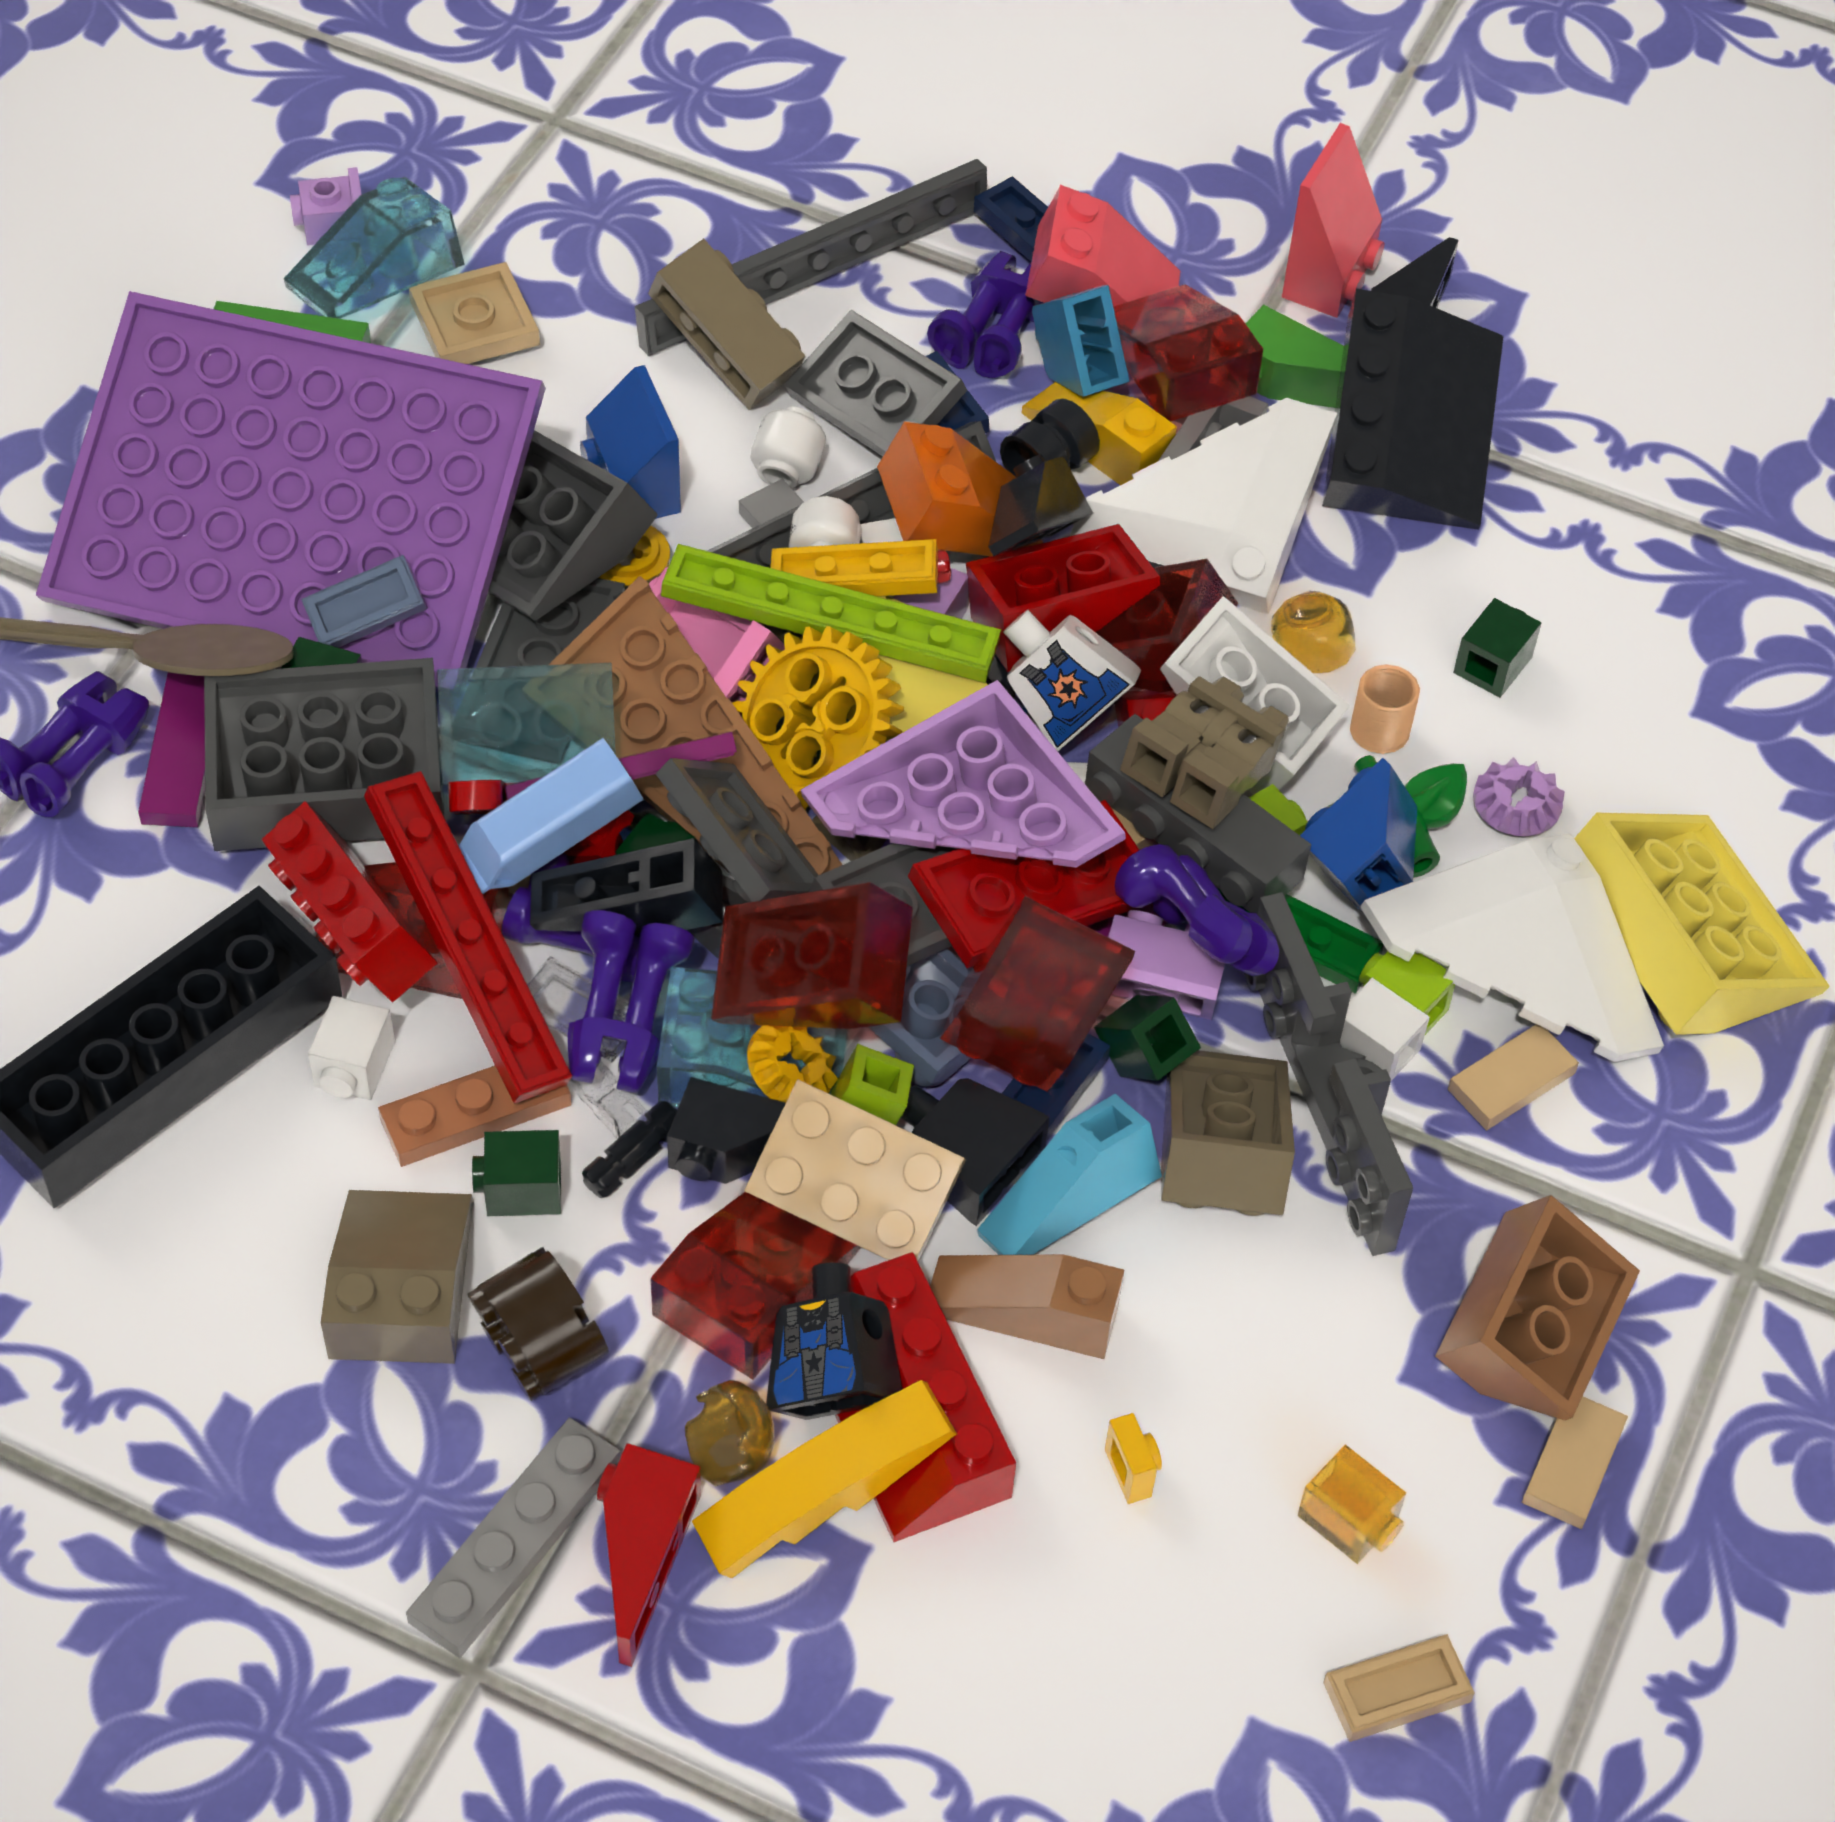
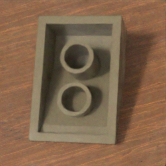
[1161,1050,1295,1216]
[320,1190,473,1364]

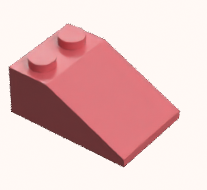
[1282,123,1385,318]
[1025,184,1181,348]

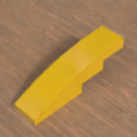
[692,1380,957,1578]

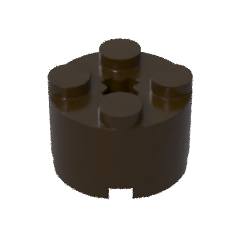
[467,1247,609,1401]

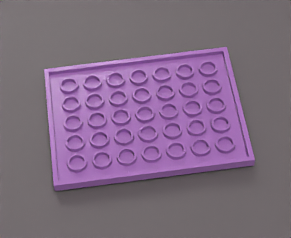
[36,291,546,696]

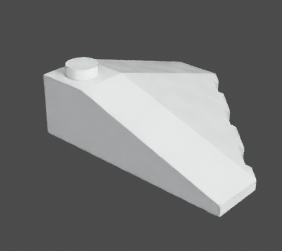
[1070,398,1338,614]
[1360,833,1664,1062]

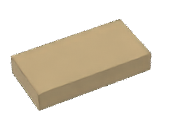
[1448,1024,1579,1131]
[1521,1396,1628,1529]
[1323,1634,1475,1742]

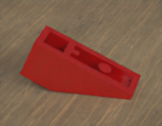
[597,1443,701,1667]

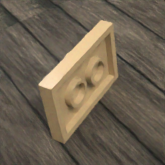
[744,1079,966,1261]

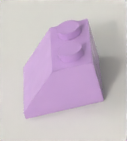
[1097,910,1225,1020]

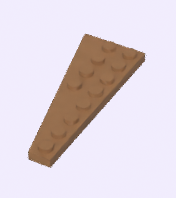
[523,576,843,934]

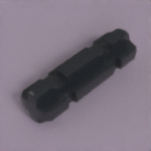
[582,1101,677,1198]

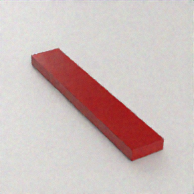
[364,771,573,1104]

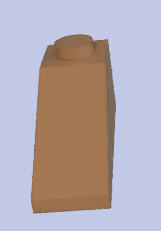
[930,1254,1125,1359]

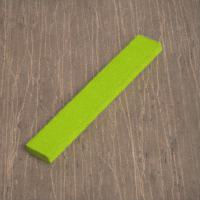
[661,544,1001,683]

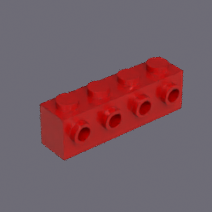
[261,801,438,1003]

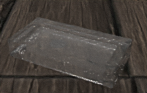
[526,956,629,1063]

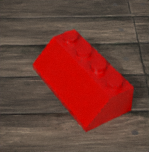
[835,1252,1016,1543]

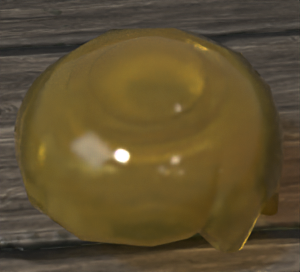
[1271,590,1356,673]
[685,1380,775,1487]

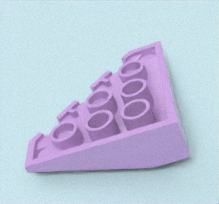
[801,680,1126,868]

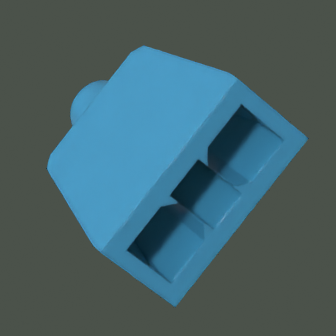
[1032,285,1130,397]

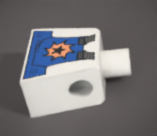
[1003,609,1141,751]

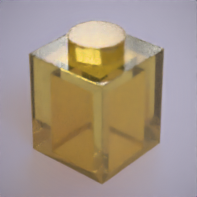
[1297,1444,1407,1565]

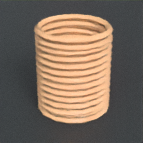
[1350,664,1420,754]

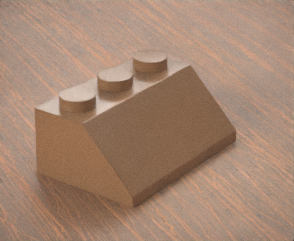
[1435,1195,1640,1420]

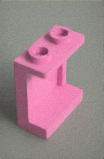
[649,567,785,715]

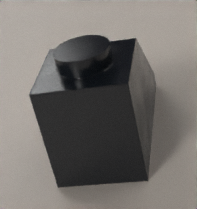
[667,1077,786,1184]

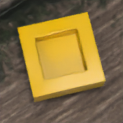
[1104,1413,1162,1504]

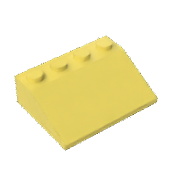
[1574,812,1830,1035]

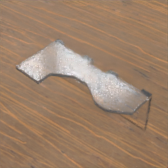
[568,1060,648,1139]

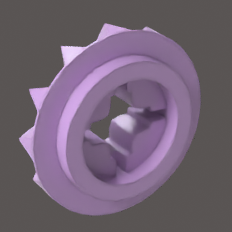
[1473,757,1565,836]

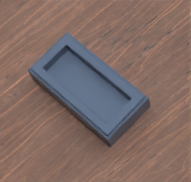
[301,555,427,648]

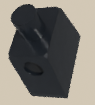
[901,1078,1049,1227]

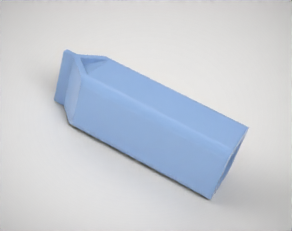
[458,738,644,894]

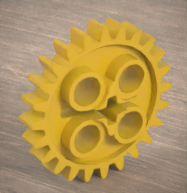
[732,626,904,810]

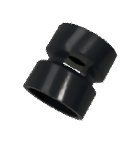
[1000,398,1100,477]

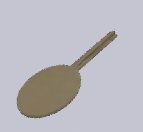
[0,617,294,676]

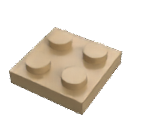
[409,262,540,364]

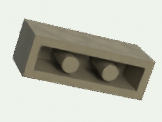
[648,238,806,410]

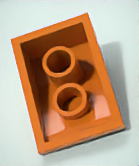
[877,421,1043,556]

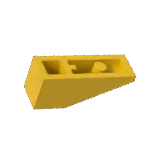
[1021,382,1177,485]

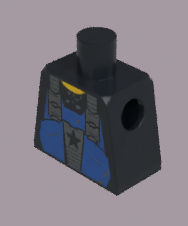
[766,1262,902,1420]

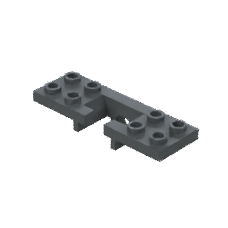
[1244,892,1413,1256]

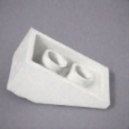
[1160,596,1350,795]

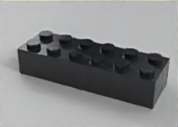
[0,886,342,1208]

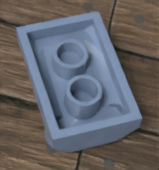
[791,917,1013,1087]

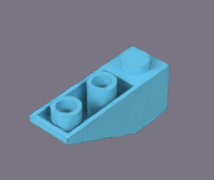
[977,1094,1162,1255]

